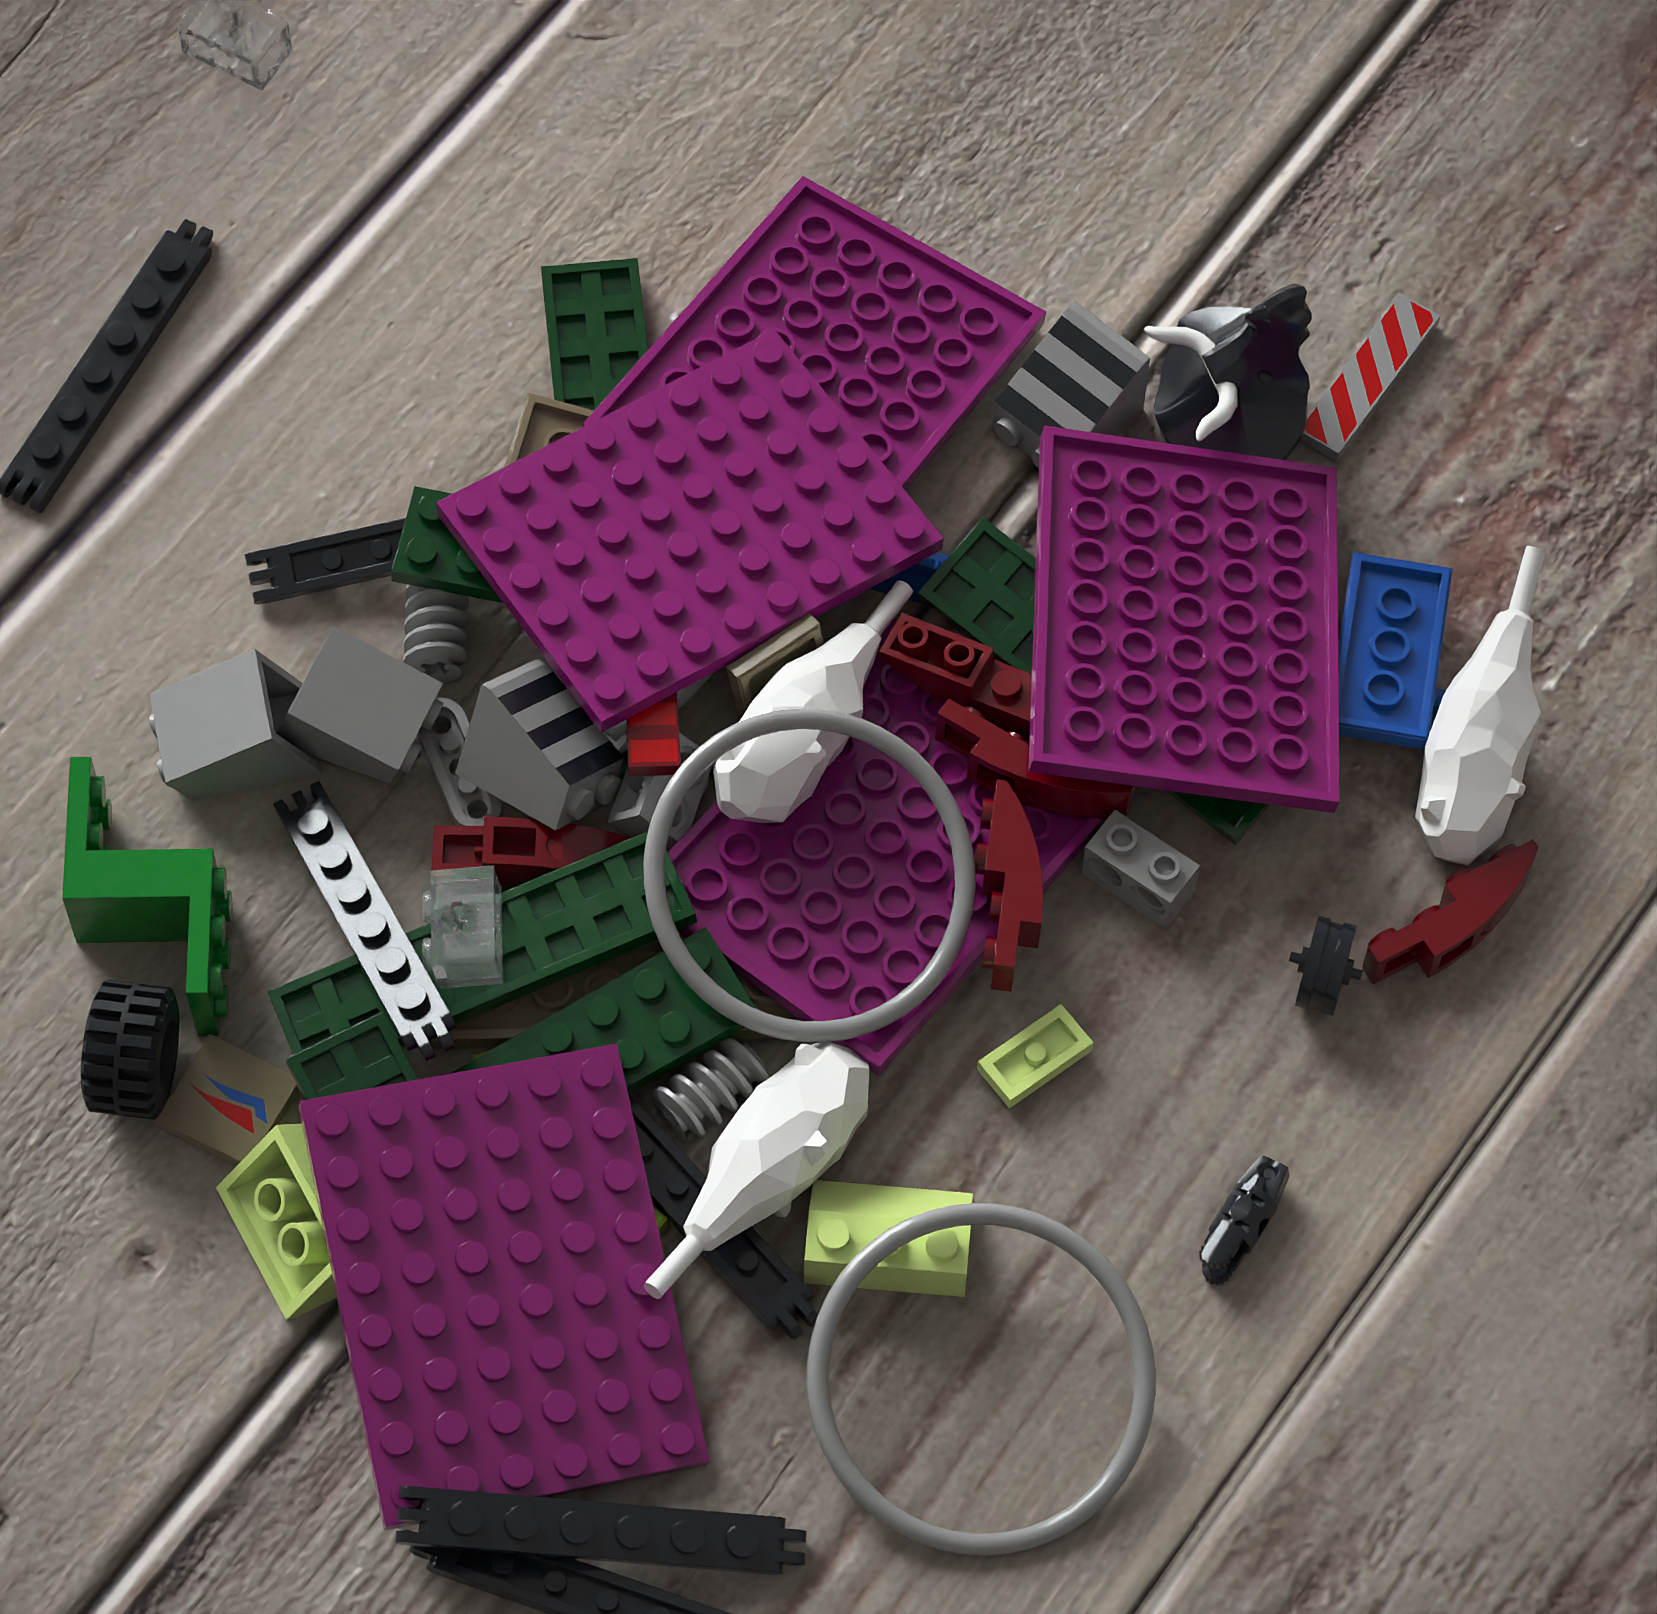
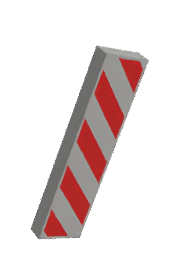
[1300,292,1440,462]

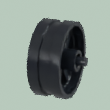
[1289,916,1363,1016]

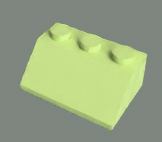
[216,1123,337,1320]
[804,1180,973,1297]

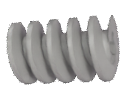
[403,584,469,684]
[652,1037,770,1143]

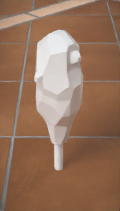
[1415,546,1546,866]
[713,580,913,823]
[644,1042,869,1299]

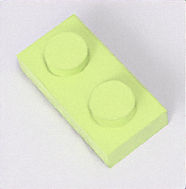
[977,1004,1094,1109]

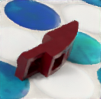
[879,613,1032,735]
[935,699,1135,819]
[975,779,1043,992]
[431,817,632,882]
[1362,839,1539,984]

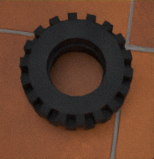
[81,980,180,1119]

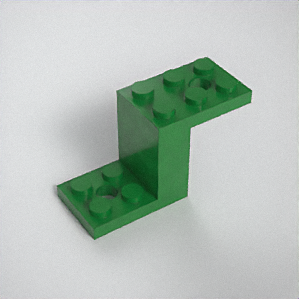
[62,757,233,1036]

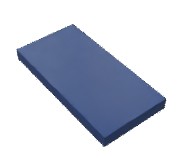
[1338,552,1453,750]

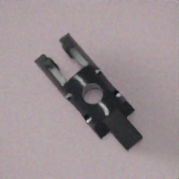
[1199,1155,1289,1286]

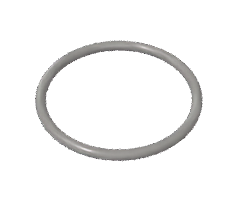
[643,709,976,1042]
[807,1203,1156,1556]

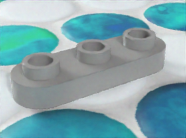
[417,698,504,826]

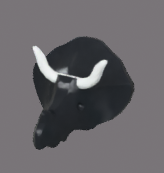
[1144,284,1312,460]

